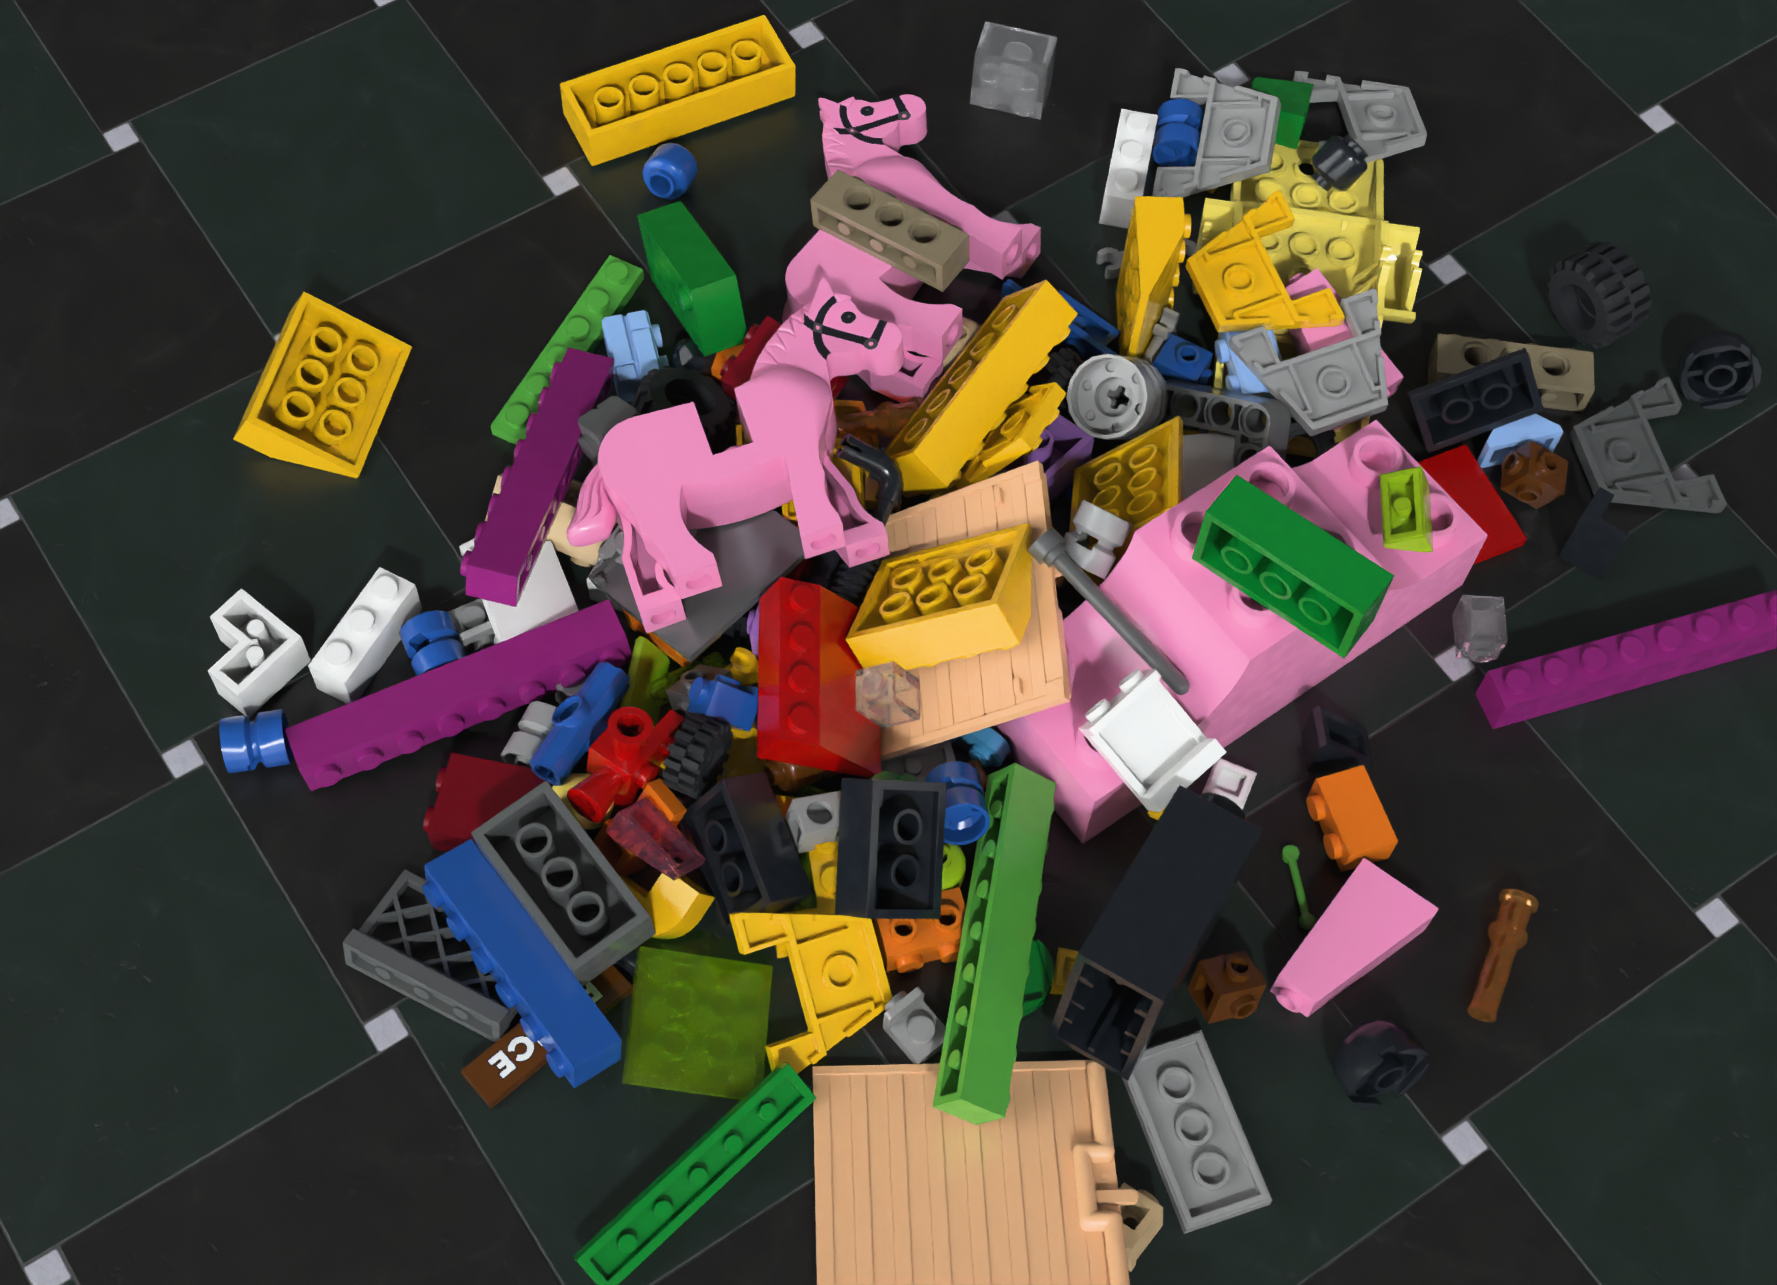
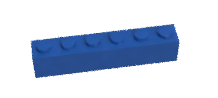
[422,839,622,1088]

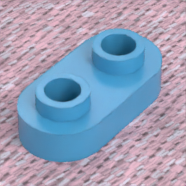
[950,727,1011,767]

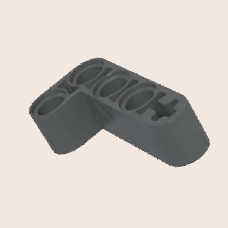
[1162,379,1291,468]

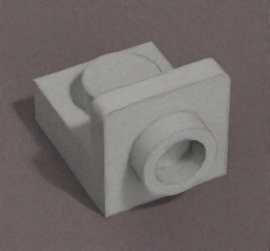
[447,598,495,656]
[882,987,946,1064]

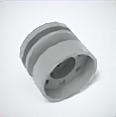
[1066,354,1169,440]

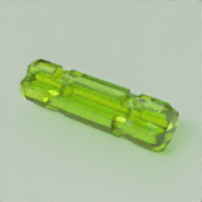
[649,652,727,705]

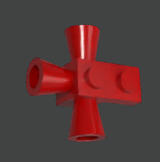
[567,706,685,823]

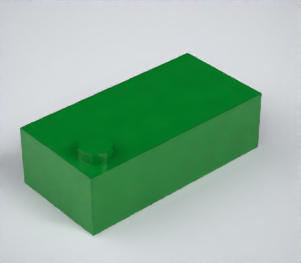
[637,201,747,357]
[1192,475,1394,659]

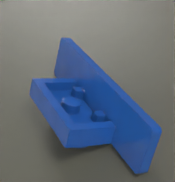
[1001,279,1121,361]

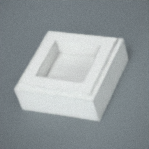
[1202,758,1257,810]

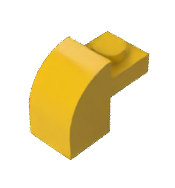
[619,868,716,939]

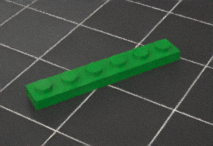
[572,1062,816,1285]

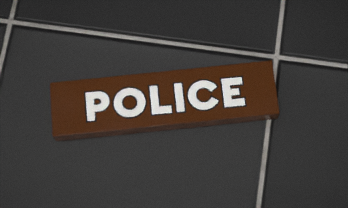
[460,965,633,1109]

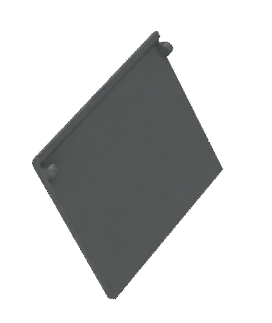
[588,510,805,662]

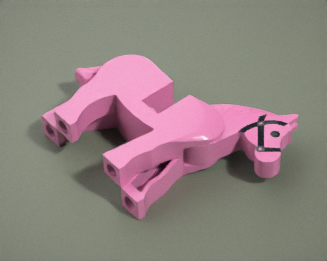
[782,94,1041,410]
[566,277,904,634]

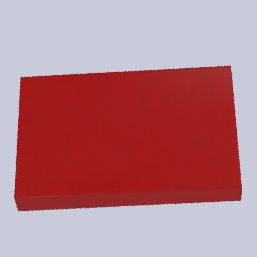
[1418,444,1527,565]

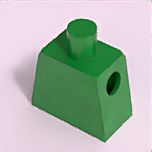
[1251,77,1314,149]

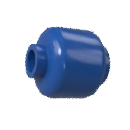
[642,143,698,200]

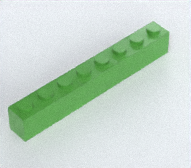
[933,763,1056,1125]

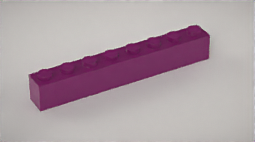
[460,348,615,607]
[1475,590,1777,729]
[285,599,632,791]

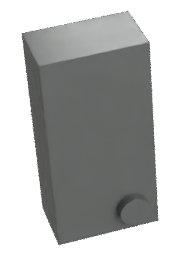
[471,781,656,987]

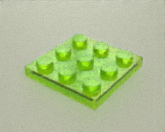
[622,946,773,1100]

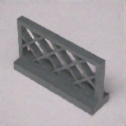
[343,870,518,1042]

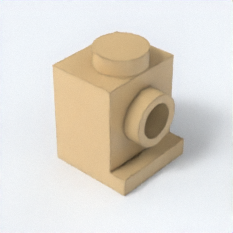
[1119,1182,1164,1272]

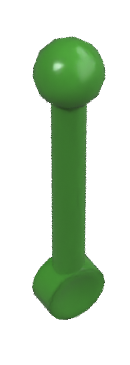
[1281,845,1316,930]

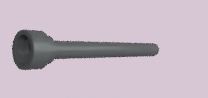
[1028,527,1190,695]

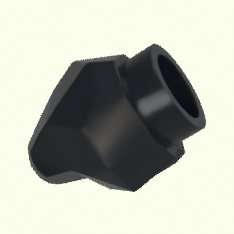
[670,338,716,378]

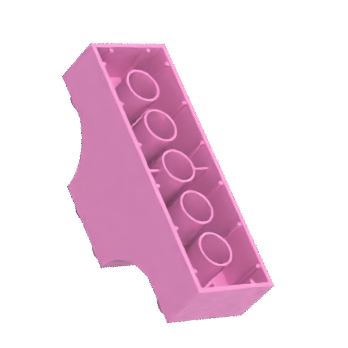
[990,420,1488,844]

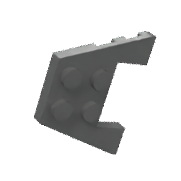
[1569,377,1727,513]

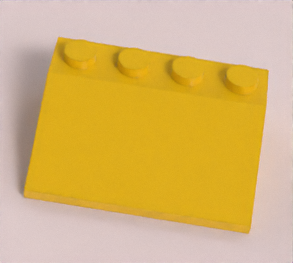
[1115,196,1191,359]
[233,291,412,478]
[1069,416,1183,587]
[845,523,1033,678]

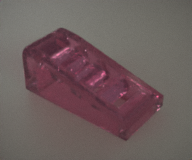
[606,797,706,881]

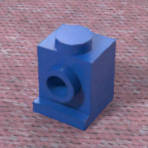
[687,674,758,732]

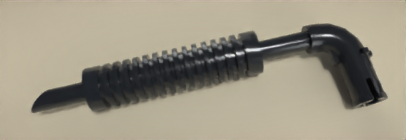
[829,433,904,608]

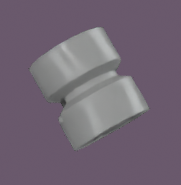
[1064,499,1133,579]
[501,701,557,768]

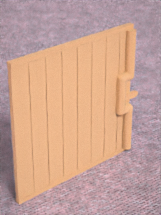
[824,460,1072,778]
[812,1060,1139,1285]

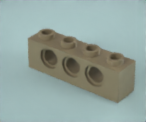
[810,170,970,292]
[1428,334,1595,412]

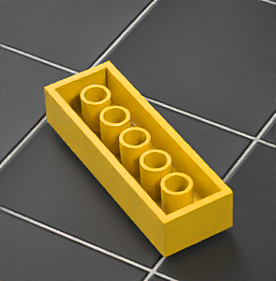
[560,15,796,166]
[885,280,1078,498]

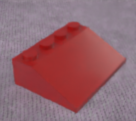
[757,577,881,778]

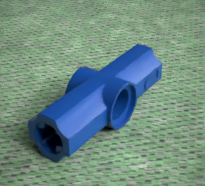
[529,662,630,786]

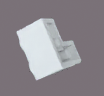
[208,588,311,718]

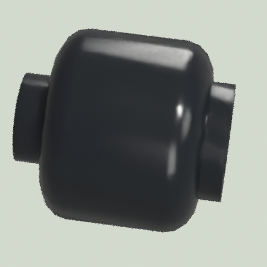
[1311,134,1368,192]

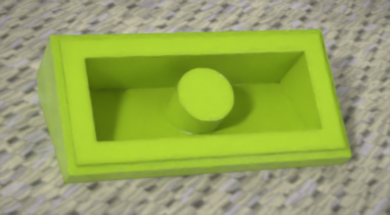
[1379,466,1433,553]
[621,636,670,727]

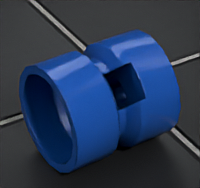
[1152,99,1204,167]
[399,610,467,676]
[219,709,293,774]
[925,761,990,845]

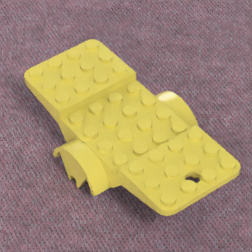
[1192,140,1423,458]

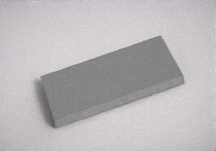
[1122,1030,1273,1234]

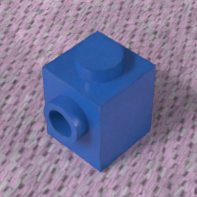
[1153,333,1214,386]

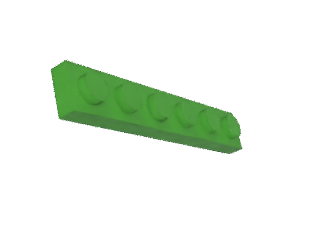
[490,255,644,445]

